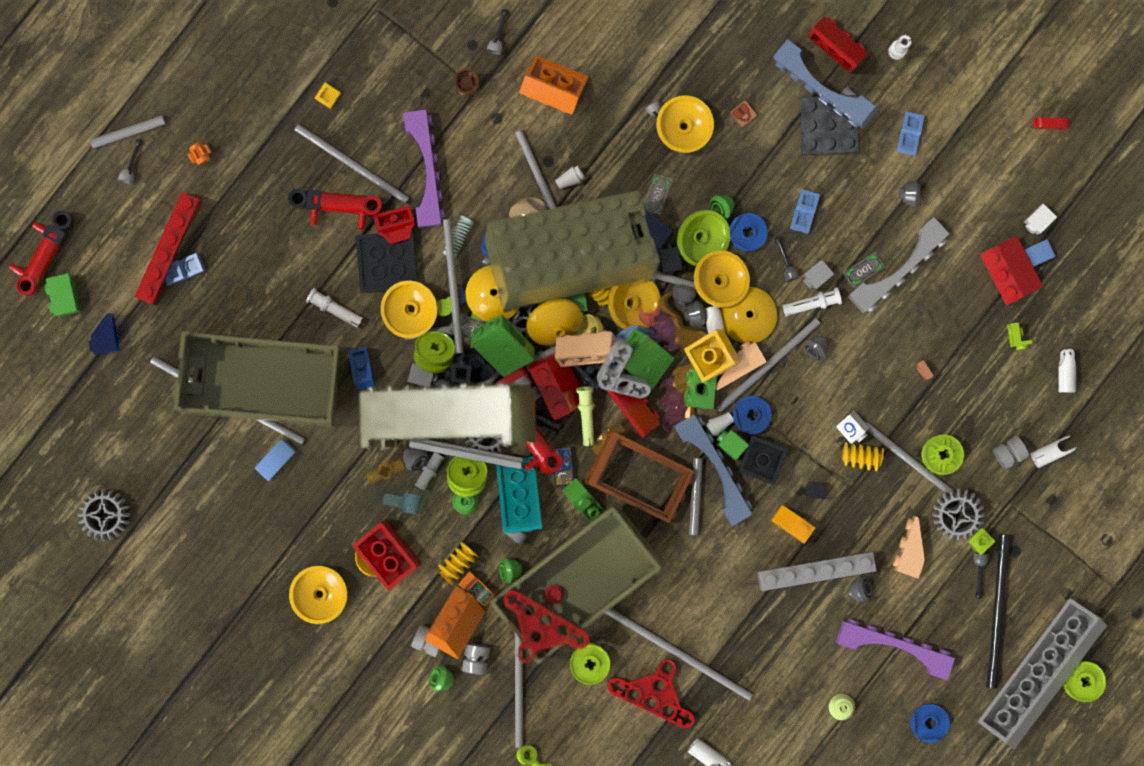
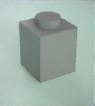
[803,260,834,290]
[407,363,438,386]

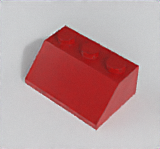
[807,16,868,74]
[980,236,1043,305]
[527,352,580,421]
[607,381,661,438]
[352,519,422,591]

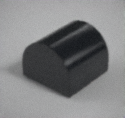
[804,482,826,499]

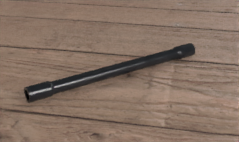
[986,534,1011,689]

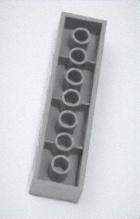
[978,598,1107,749]

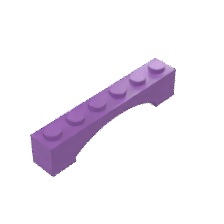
[403,110,445,228]
[836,619,955,680]

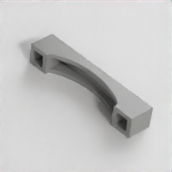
[847,217,949,313]
[757,551,876,591]

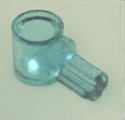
[383,493,422,514]

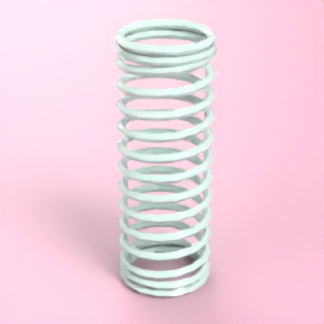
[442,216,474,259]

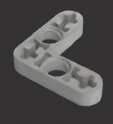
[597,339,651,398]

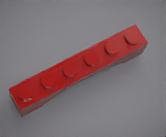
[134,192,203,306]

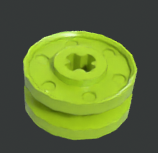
[414,331,455,374]
[921,435,964,475]
[447,456,488,497]
[570,643,610,685]
[1063,661,1106,702]

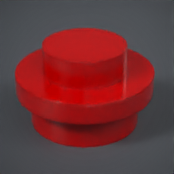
[544,585,564,604]

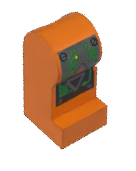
[458,571,495,606]

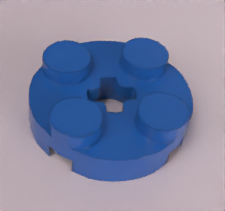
[729,213,767,252]
[733,396,772,434]
[910,703,950,743]

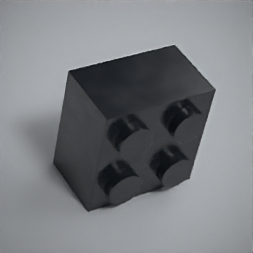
[737,435,788,485]

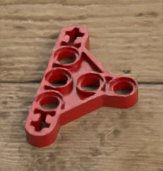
[504,591,589,663]
[607,659,694,728]

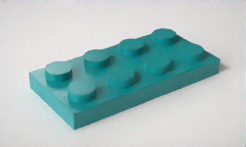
[496,457,542,534]

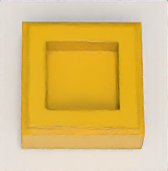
[315,82,341,109]

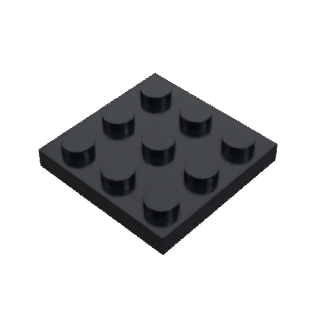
[801,95,860,155]
[355,230,417,293]

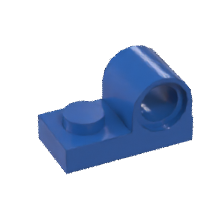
[348,347,375,391]

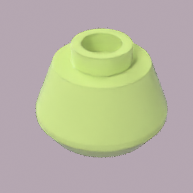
[829,694,855,720]

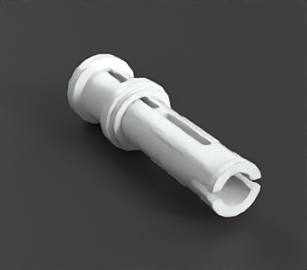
[888,35,911,60]
[782,287,842,317]
[306,288,363,328]

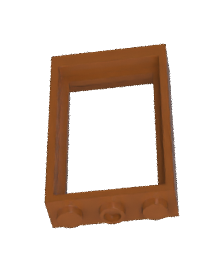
[585,430,694,523]

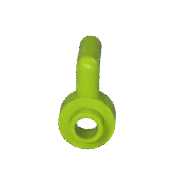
[517,745,552,766]

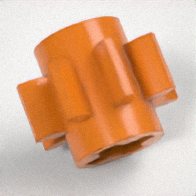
[187,142,212,166]

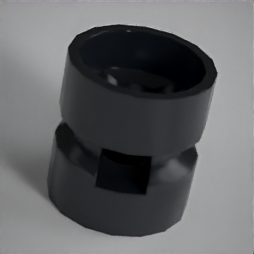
[462,347,496,381]

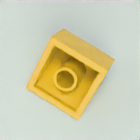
[684,329,741,383]

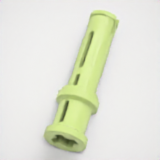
[576,386,595,446]

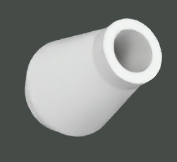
[555,166,585,190]
[704,412,734,437]

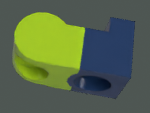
[437,283,467,317]

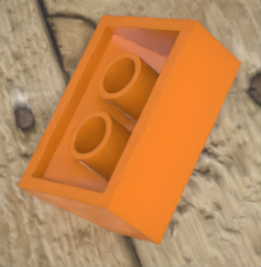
[519,55,589,115]
[425,586,485,659]

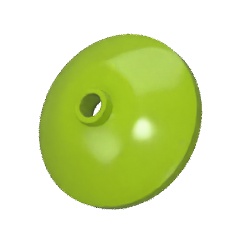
[677,210,730,266]

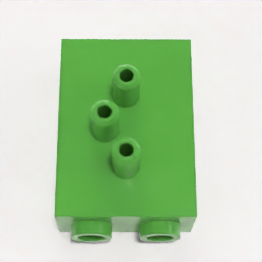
[471,315,535,377]
[615,328,674,390]

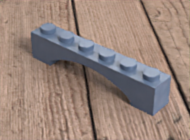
[773,39,878,129]
[673,414,753,526]

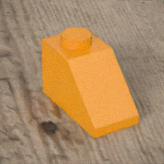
[771,505,815,543]

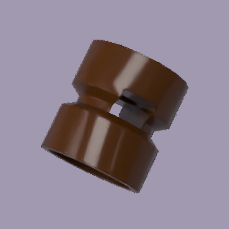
[454,69,480,97]

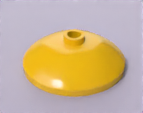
[656,96,714,153]
[694,250,750,308]
[466,265,520,322]
[608,280,661,329]
[381,281,438,338]
[720,287,777,344]
[526,299,583,346]
[289,566,347,624]

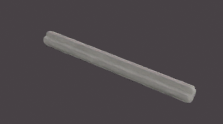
[409,438,523,469]

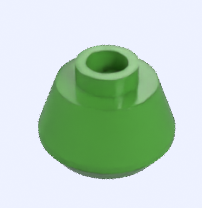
[709,195,734,220]
[452,493,478,514]
[499,558,523,584]
[429,665,454,691]

